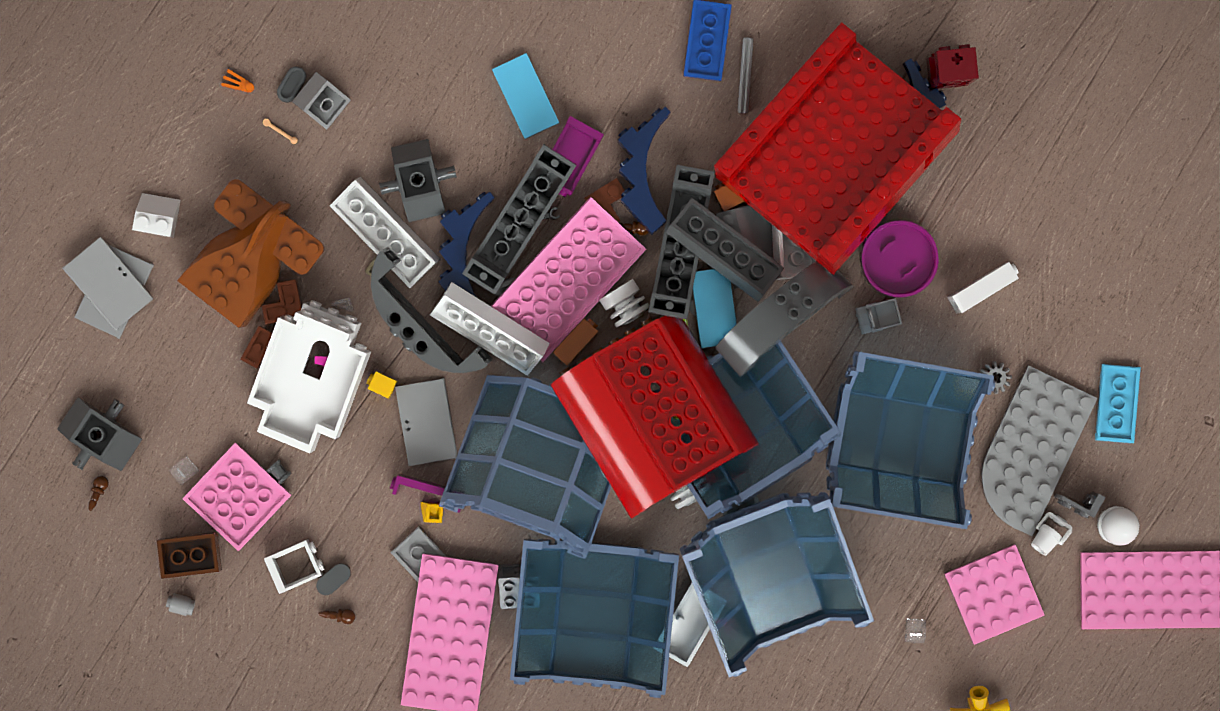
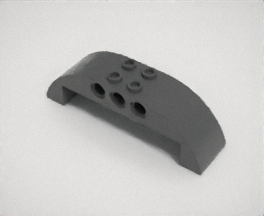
[462,144,576,294]
[649,165,715,320]
[371,247,492,373]
[715,261,854,377]

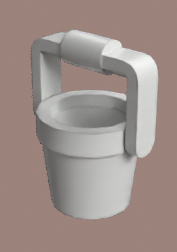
[1031,512,1072,556]

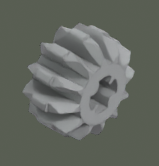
[979,361,1012,394]

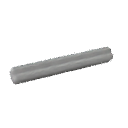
[738,37,753,114]

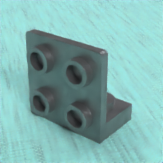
[1054,492,1106,518]
[498,563,539,609]

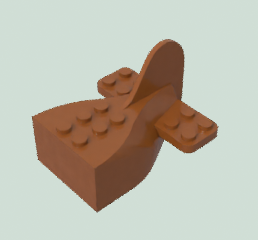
[177,179,325,328]

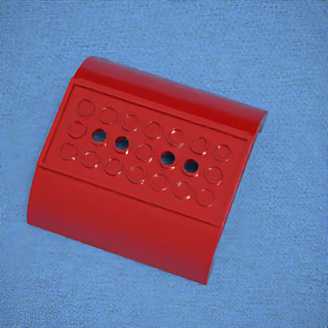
[550,316,759,519]

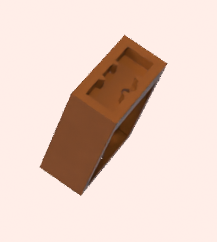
[553,318,598,365]

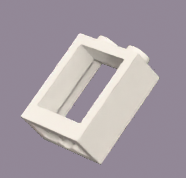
[264,539,325,594]

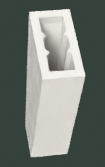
[947,262,1019,314]

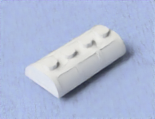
[654,583,726,667]

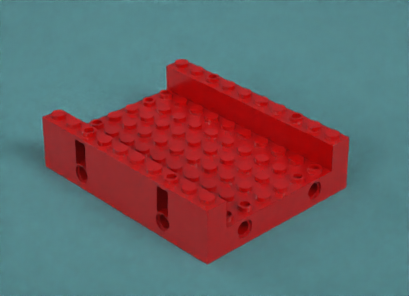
[714,22,961,275]

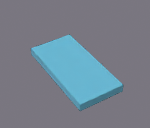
[492,53,559,139]
[693,269,736,348]
[1095,364,1141,443]

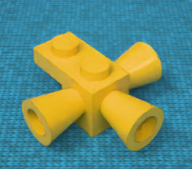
[950,686,1010,711]

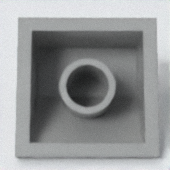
[292,72,350,129]

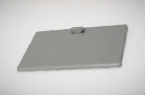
[62,237,154,331]
[74,245,154,339]
[395,378,457,466]

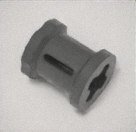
[267,459,292,484]

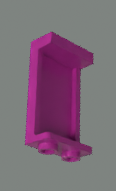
[553,116,604,197]
[390,474,466,513]

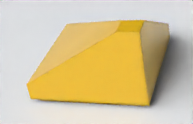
[421,502,443,523]

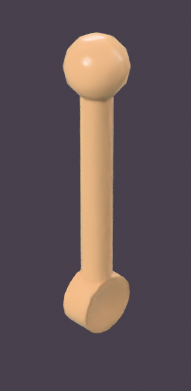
[263,119,298,144]

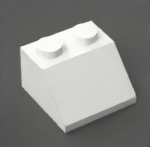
[132,193,181,238]

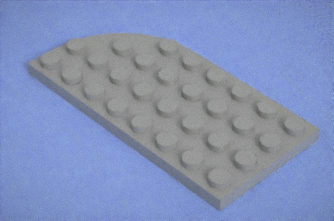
[981,365,1098,536]

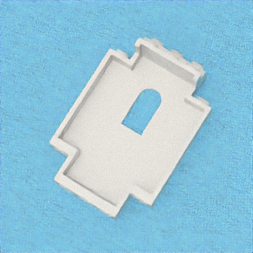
[247,300,371,453]

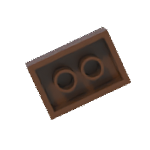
[157,532,222,579]

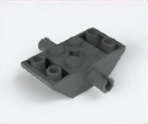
[379,139,457,222]
[57,397,143,471]

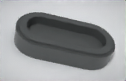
[277,66,306,103]
[316,563,351,595]

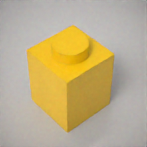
[366,371,398,399]

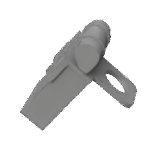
[855,298,902,334]

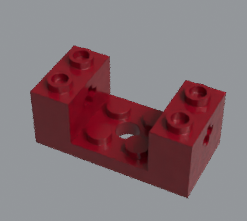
[926,44,979,90]

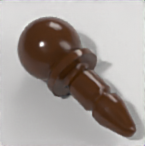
[619,221,649,236]
[88,476,109,511]
[318,609,355,624]

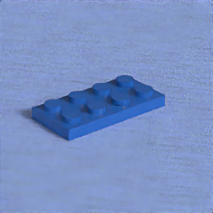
[683,0,732,81]

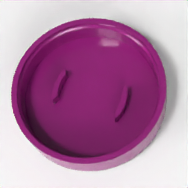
[860,220,939,298]

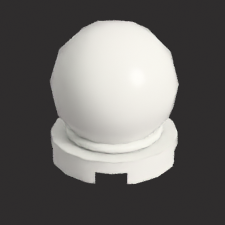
[1097,506,1140,546]

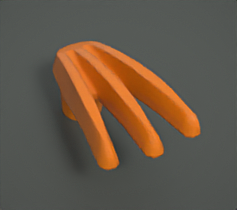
[221,69,254,92]

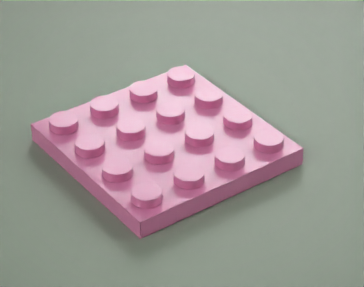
[183,443,292,551]
[944,544,1044,645]

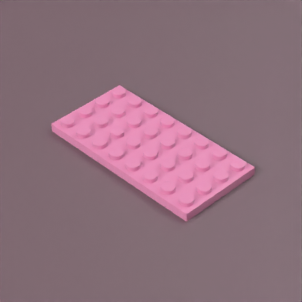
[491,197,646,362]
[1080,551,1220,629]
[401,553,499,711]

